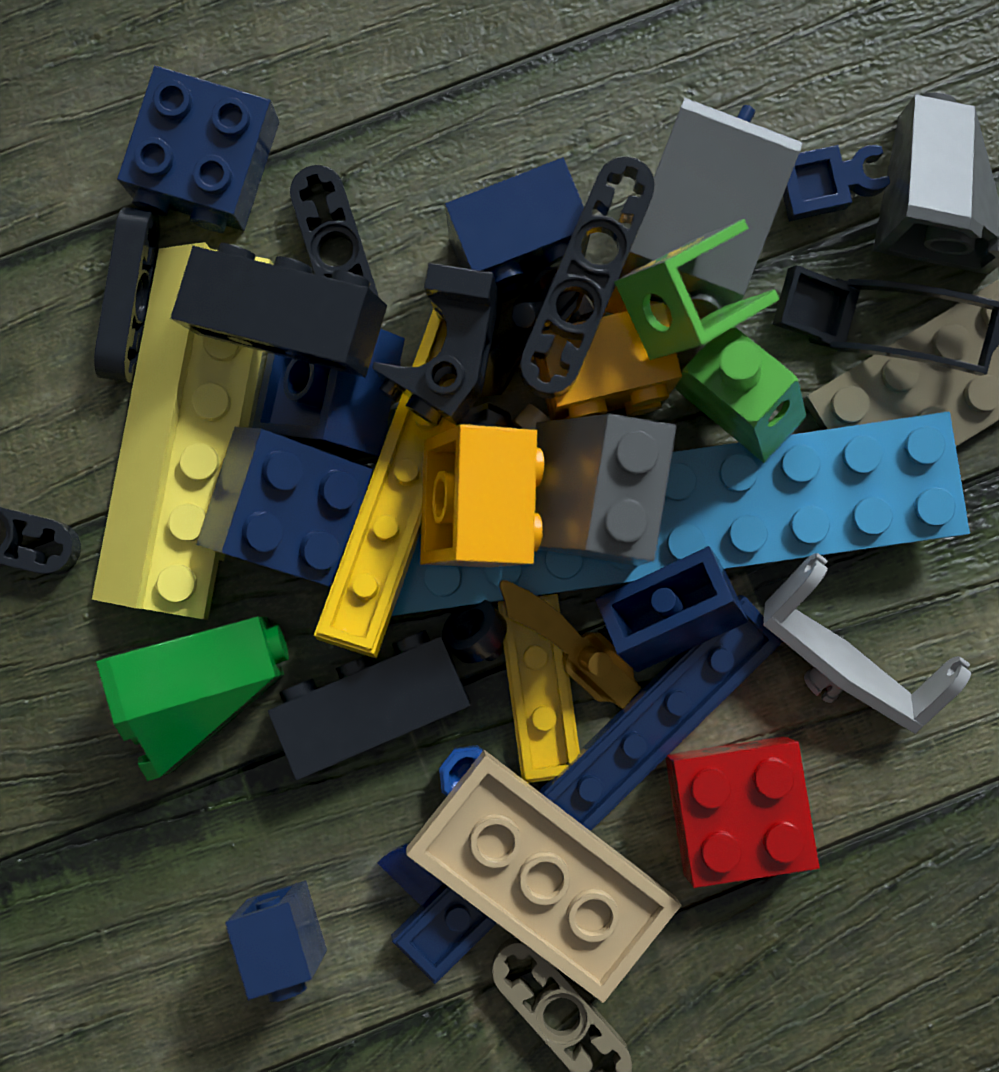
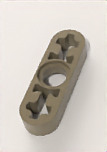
[493,937,632,1072]

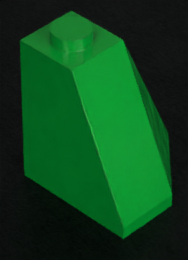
[96,617,289,781]

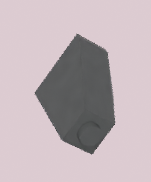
[873,92,999,274]

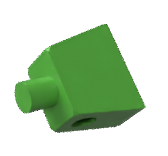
[675,326,806,463]

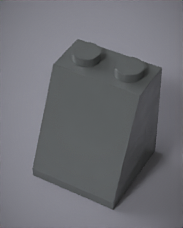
[619,98,803,319]
[535,414,676,566]

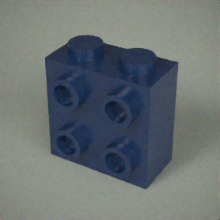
[117,65,280,233]

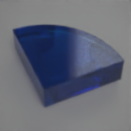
[377,842,443,906]

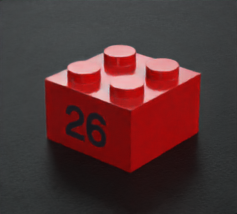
[665,736,820,888]

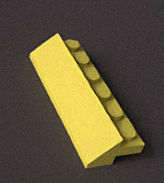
[92,242,273,620]

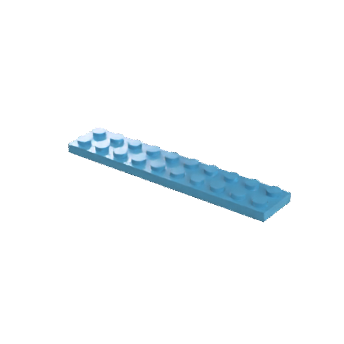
[391,411,970,617]

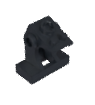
[373,263,502,426]

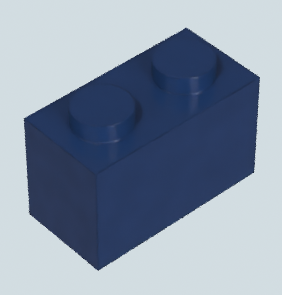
[595,546,749,672]
[225,880,327,1002]

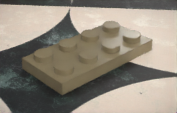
[803,279,999,446]

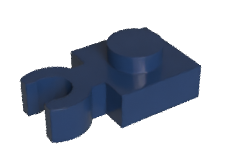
[783,145,891,221]

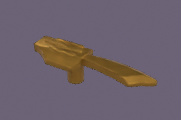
[499,580,641,709]

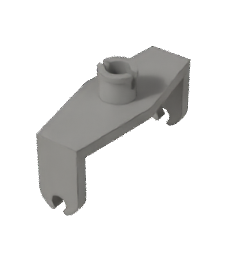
[763,553,972,734]

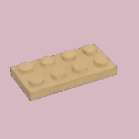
[406,750,681,1003]

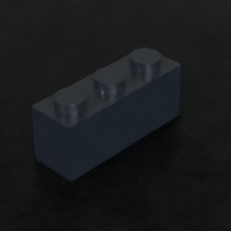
[170,243,388,378]
[267,630,471,780]

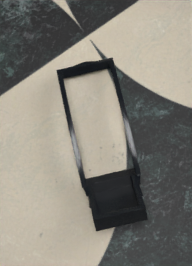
[773,265,999,376]

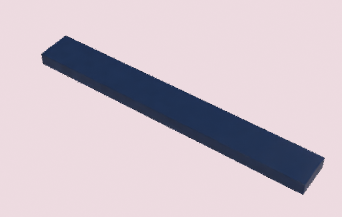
[391,595,783,984]

